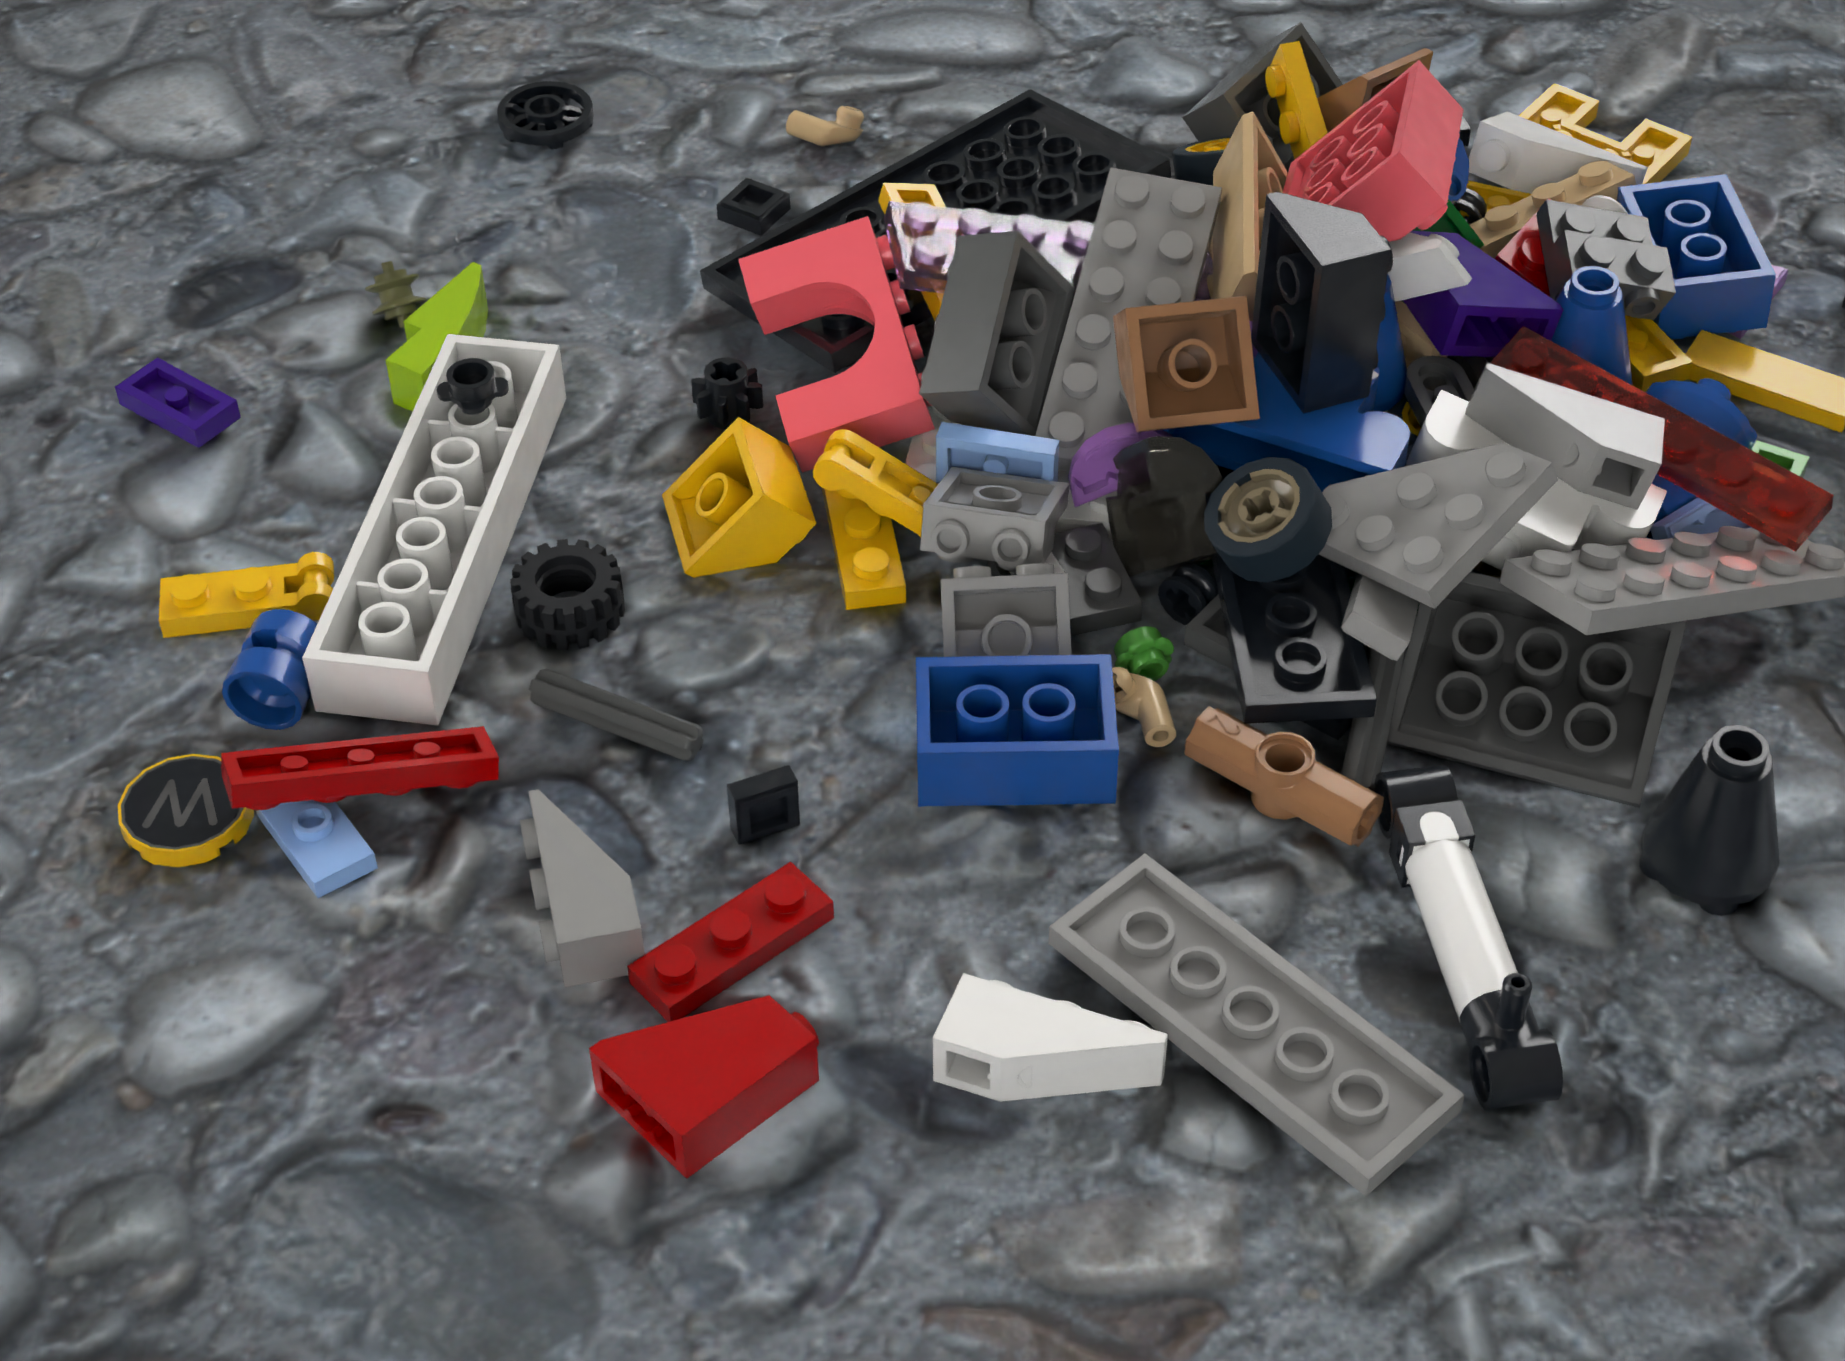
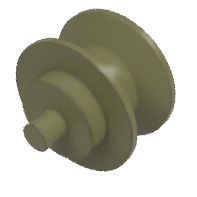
[365,261,427,328]

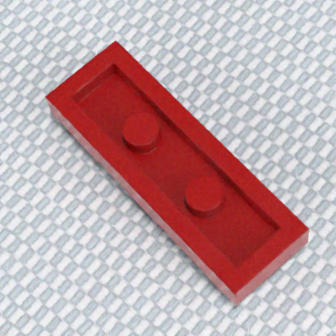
[627,861,834,1022]

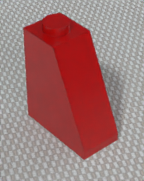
[589,995,819,1179]

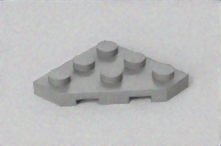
[1319,443,1558,609]

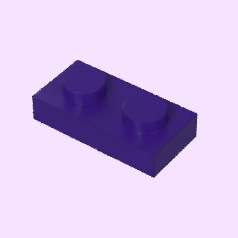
[115,357,241,448]

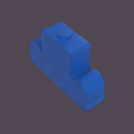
[1163,352,1410,492]

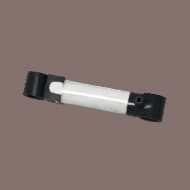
[1375,765,1563,1110]

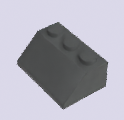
[1182,22,1343,172]
[919,230,1075,436]

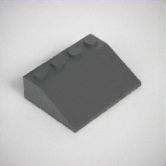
[1387,572,1687,808]

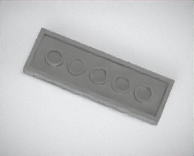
[1035,167,1222,487]
[1499,520,1845,635]
[1048,853,1465,1196]

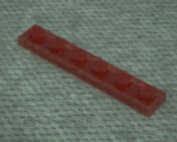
[1490,326,1834,552]

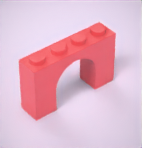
[738,216,935,473]

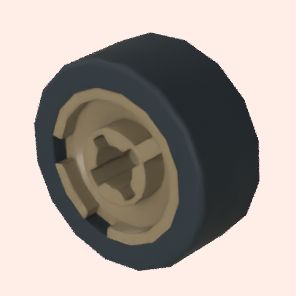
[1204,457,1332,582]

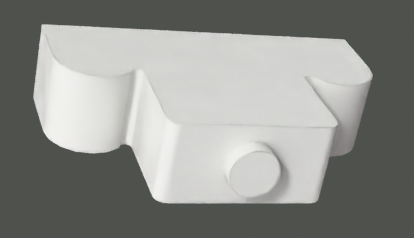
[1406,389,1667,570]

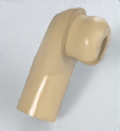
[786,106,864,146]
[1112,667,1177,747]

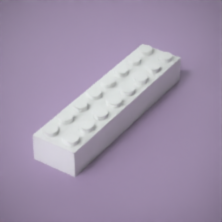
[302,334,566,726]

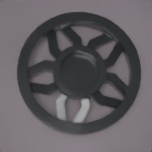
[497,81,594,150]

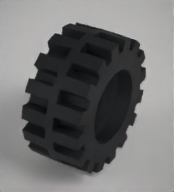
[510,539,625,650]

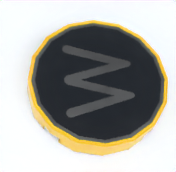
[118,754,254,867]

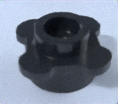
[437,358,509,415]

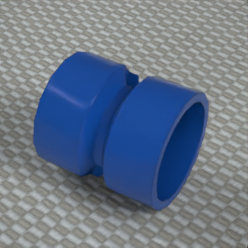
[222,609,318,730]

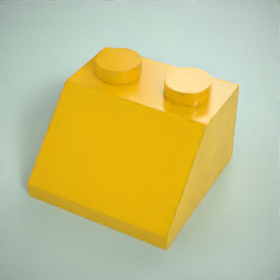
[662,417,817,578]

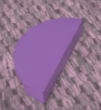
[1068,422,1187,507]

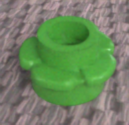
[1114,626,1174,681]

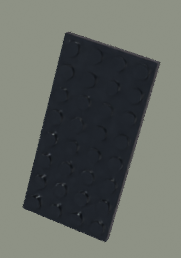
[700,89,1171,373]

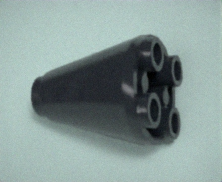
[1639,725,1780,916]

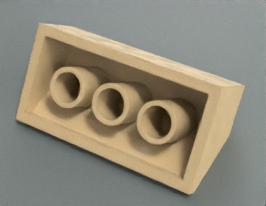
[1207,111,1288,321]

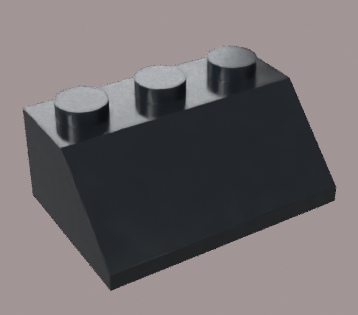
[1251,192,1393,414]

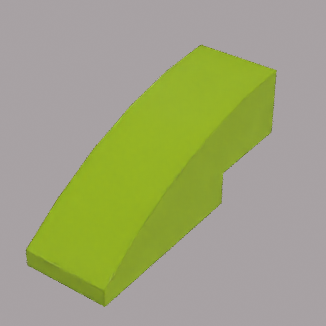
[385,262,488,412]

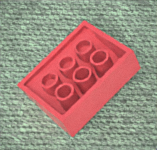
[1282,60,1463,242]

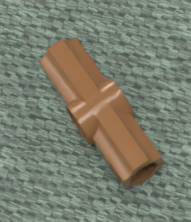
[1185,706,1384,847]

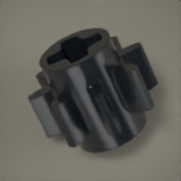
[691,357,764,429]

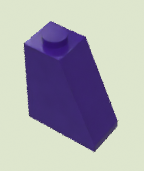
[1403,231,1564,359]

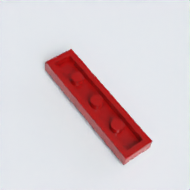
[221,726,499,810]

